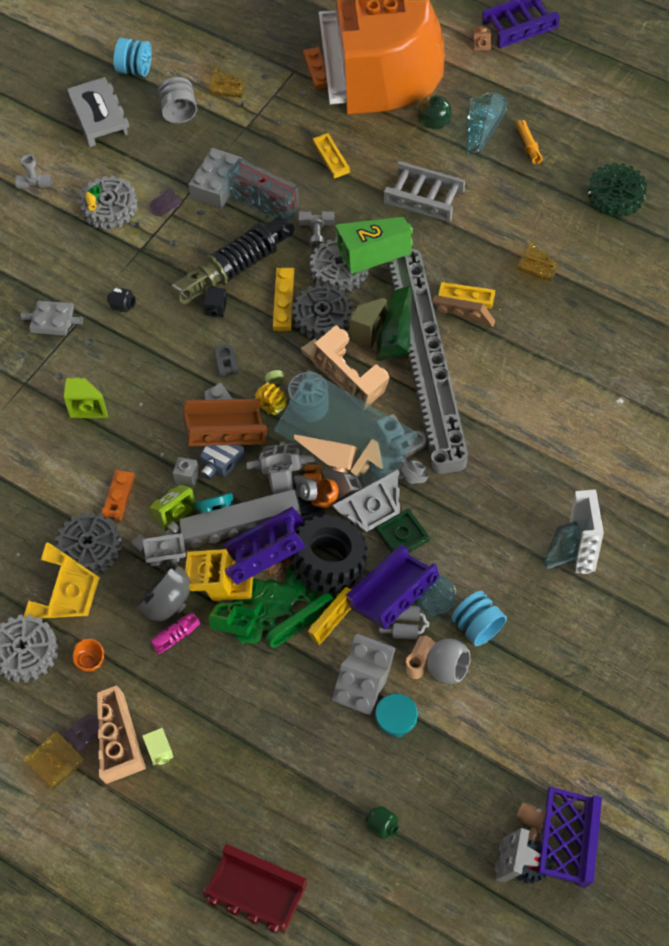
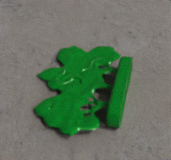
[230,567,335,648]

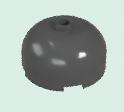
[135,562,191,621]

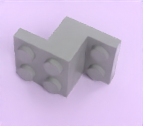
[332,634,395,716]

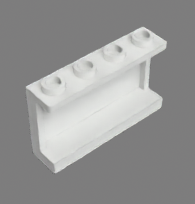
[568,490,604,574]

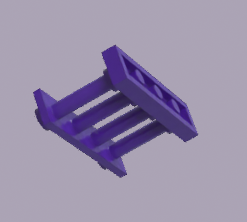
[482,0,560,48]
[225,506,306,585]

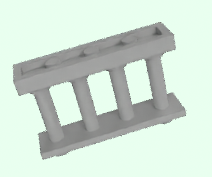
[384,161,465,222]

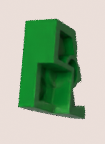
[209,599,262,637]

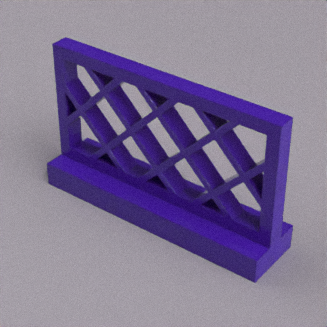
[538,787,602,888]

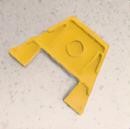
[24,542,100,619]

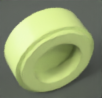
[265,370,285,386]

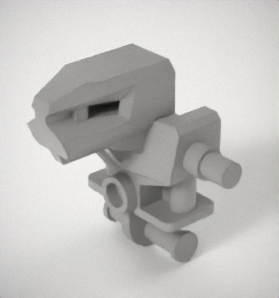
[247,442,315,494]

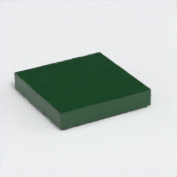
[375,508,430,553]

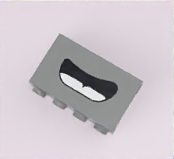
[67,77,129,147]

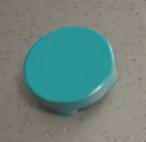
[194,493,234,513]
[375,694,418,738]

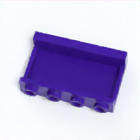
[346,544,440,630]

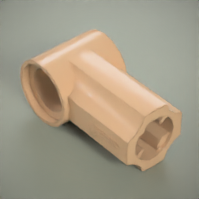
[406,636,436,679]

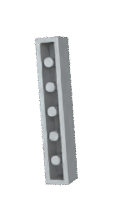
[179,489,302,549]

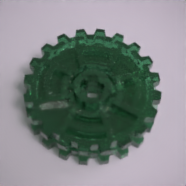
[588,163,647,217]

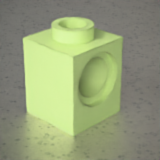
[143,728,174,765]

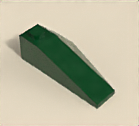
[376,286,412,361]

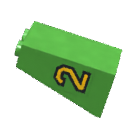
[336,217,413,274]

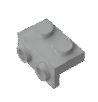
[143,533,186,566]

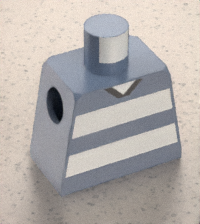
[200,445,245,480]

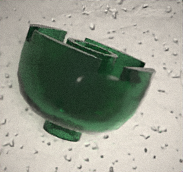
[418,95,452,129]

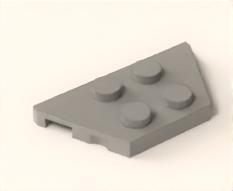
[331,470,400,532]

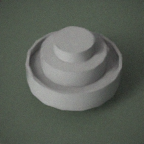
[401,460,429,484]

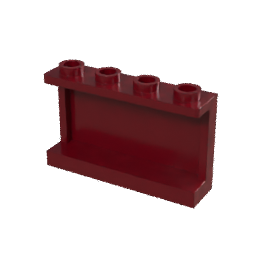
[203,844,307,934]

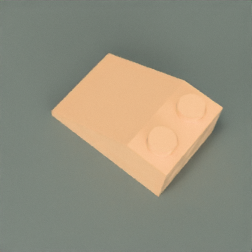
[294,434,358,473]

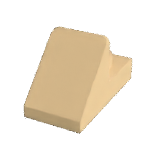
[350,439,383,477]

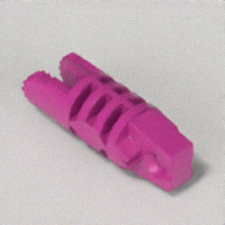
[151,613,200,654]

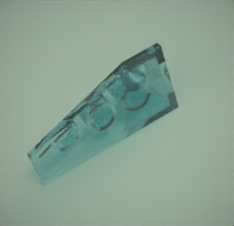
[467,90,509,155]

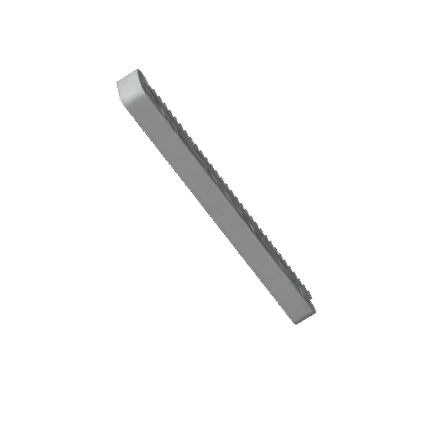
[387,249,468,474]

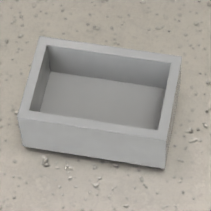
[188,148,244,209]

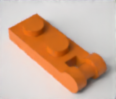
[101,470,135,521]

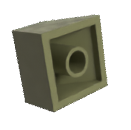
[349,298,387,348]

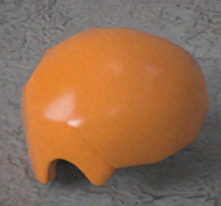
[310,478,339,508]
[72,639,104,673]

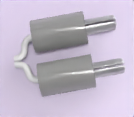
[379,606,429,640]

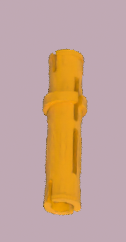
[515,120,543,164]

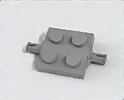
[21,301,83,336]

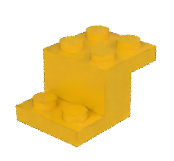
[185,549,253,601]

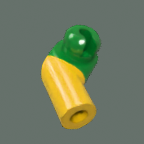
[85,185,101,210]

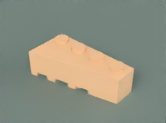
[97,685,146,784]

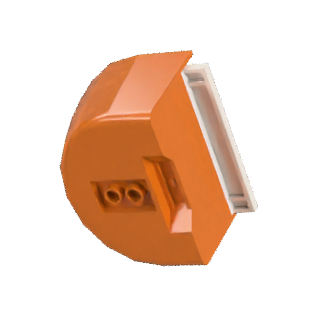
[319,0,445,115]

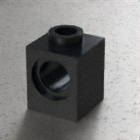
[204,287,228,317]

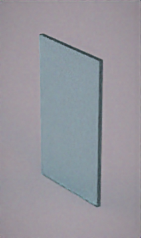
[274,370,418,485]

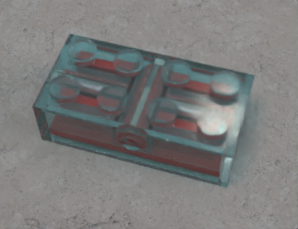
[228,158,300,222]

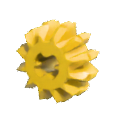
[255,383,288,415]

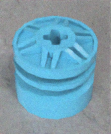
[114,37,152,77]
[451,591,507,646]

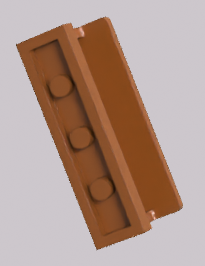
[183,399,267,446]

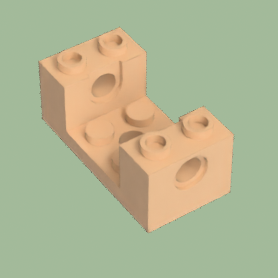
[311,325,390,411]

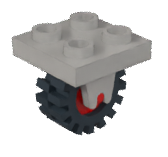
[495,828,553,884]

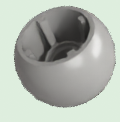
[427,638,471,685]

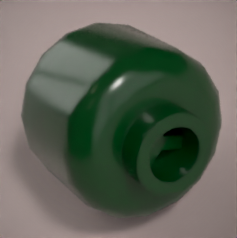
[366,806,399,839]

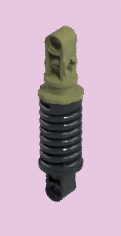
[170,216,295,304]

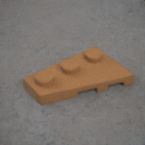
[432,295,495,327]

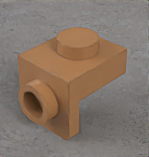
[473,26,491,51]

